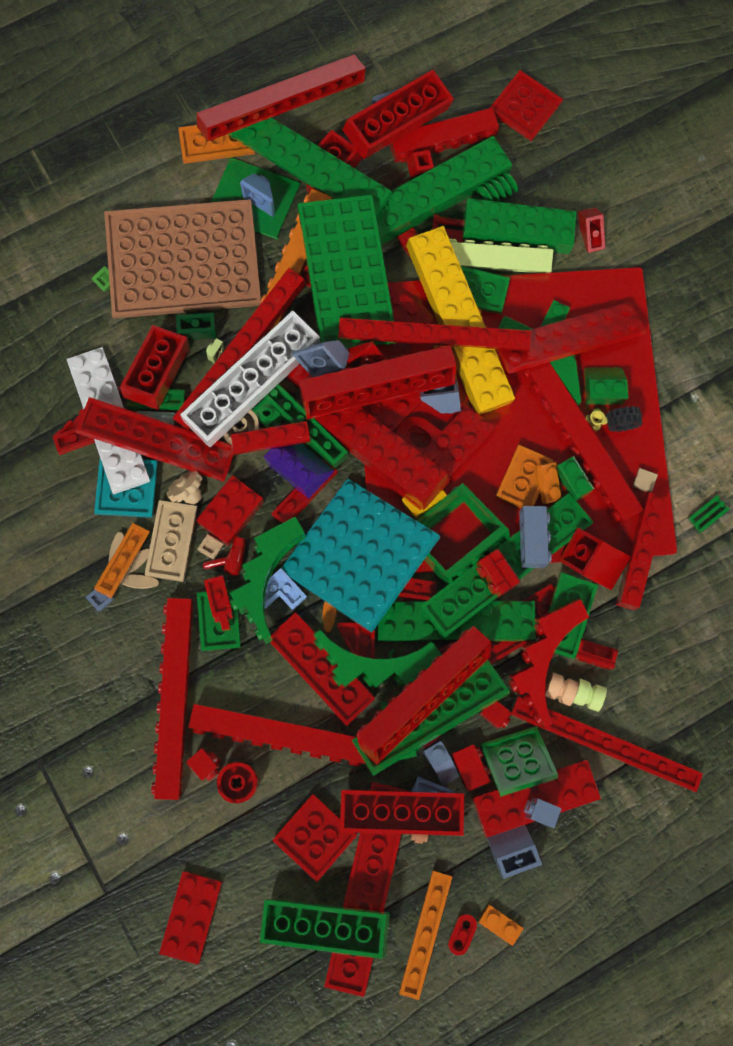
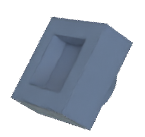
[86,590,115,612]

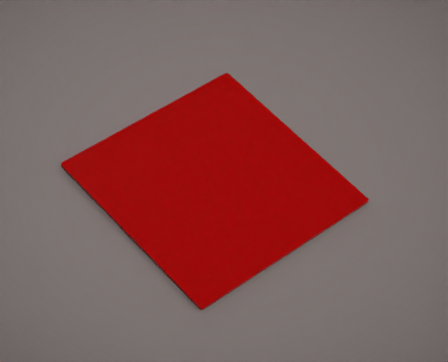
[364,267,677,573]

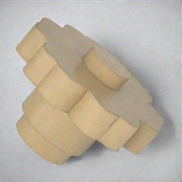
[166,471,203,505]

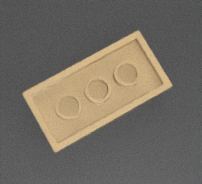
[145,500,198,582]

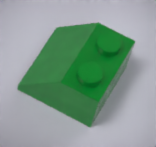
[584,368,628,405]

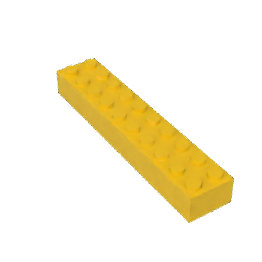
[406,226,515,415]

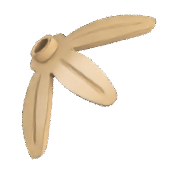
[109,532,159,589]

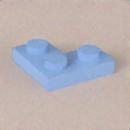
[265,569,307,610]

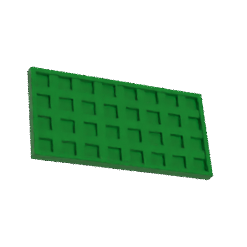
[297,195,397,349]

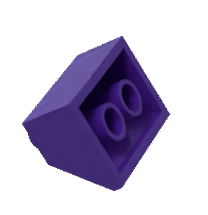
[263,443,334,499]

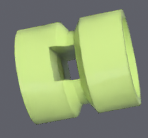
[573,679,607,712]

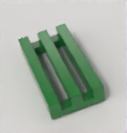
[688,495,730,533]

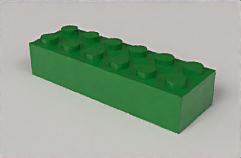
[462,198,576,254]
[259,898,390,959]

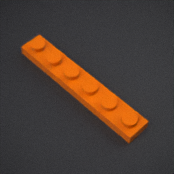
[399,870,452,1000]

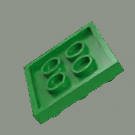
[481,726,558,797]

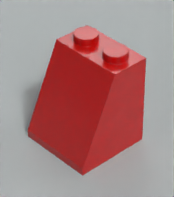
[559,528,631,590]

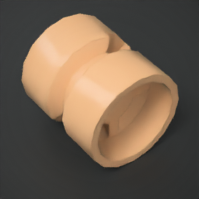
[545,672,579,706]

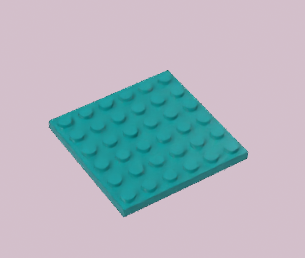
[281,479,440,633]

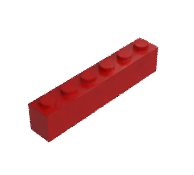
[389,108,499,163]
[616,492,668,611]

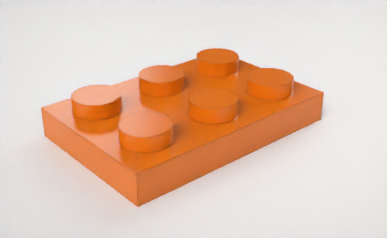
[496,445,553,508]

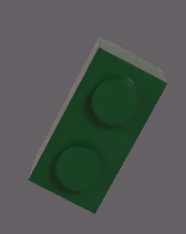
[176,313,217,340]

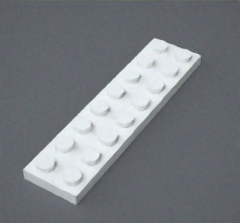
[67,347,150,494]

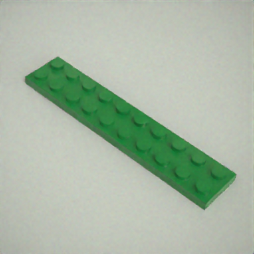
[227,118,392,216]
[420,493,594,638]

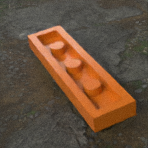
[94,523,150,599]

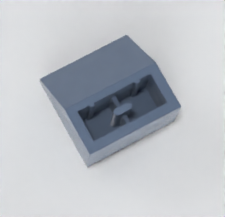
[487,825,542,879]

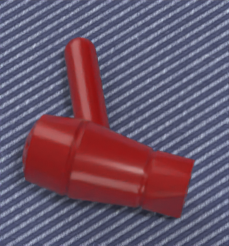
[203,537,247,575]

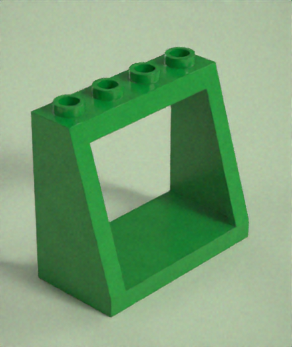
[416,483,510,586]

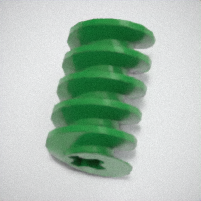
[477,172,518,202]

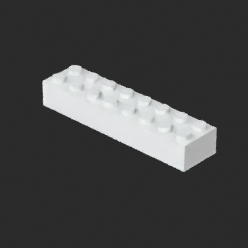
[180,311,320,447]

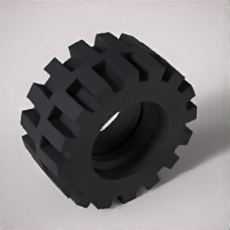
[606,406,643,432]

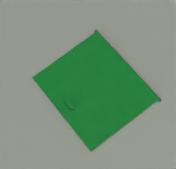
[210,157,300,240]

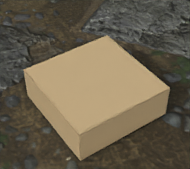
[632,468,658,493]
[197,534,224,560]

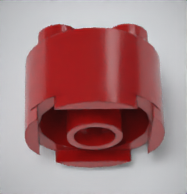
[217,762,259,804]

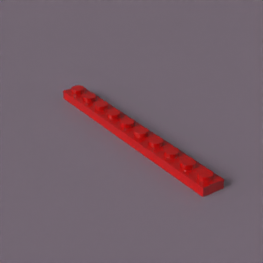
[338,318,531,351]
[511,696,703,792]

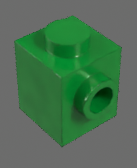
[252,398,282,429]

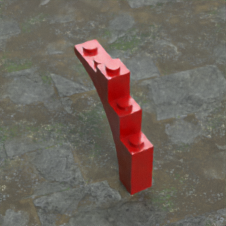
[509,599,589,728]

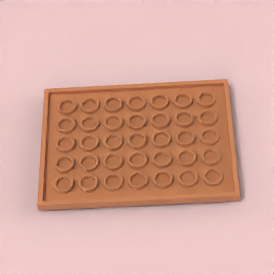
[104,199,261,319]

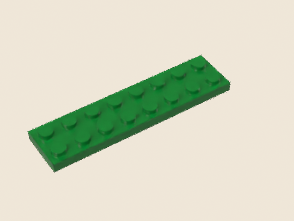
[378,601,536,642]
[352,660,510,776]

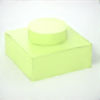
[206,338,224,363]

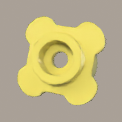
[585,409,607,431]

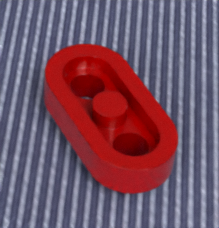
[448,914,477,956]

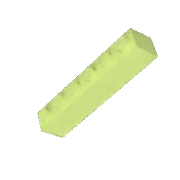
[449,239,553,273]

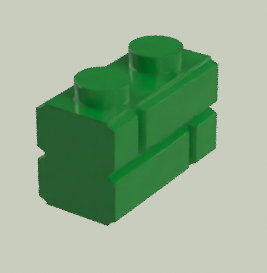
[557,456,594,501]

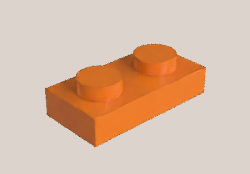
[536,462,562,504]
[478,904,524,946]

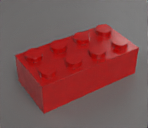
[120,325,189,410]

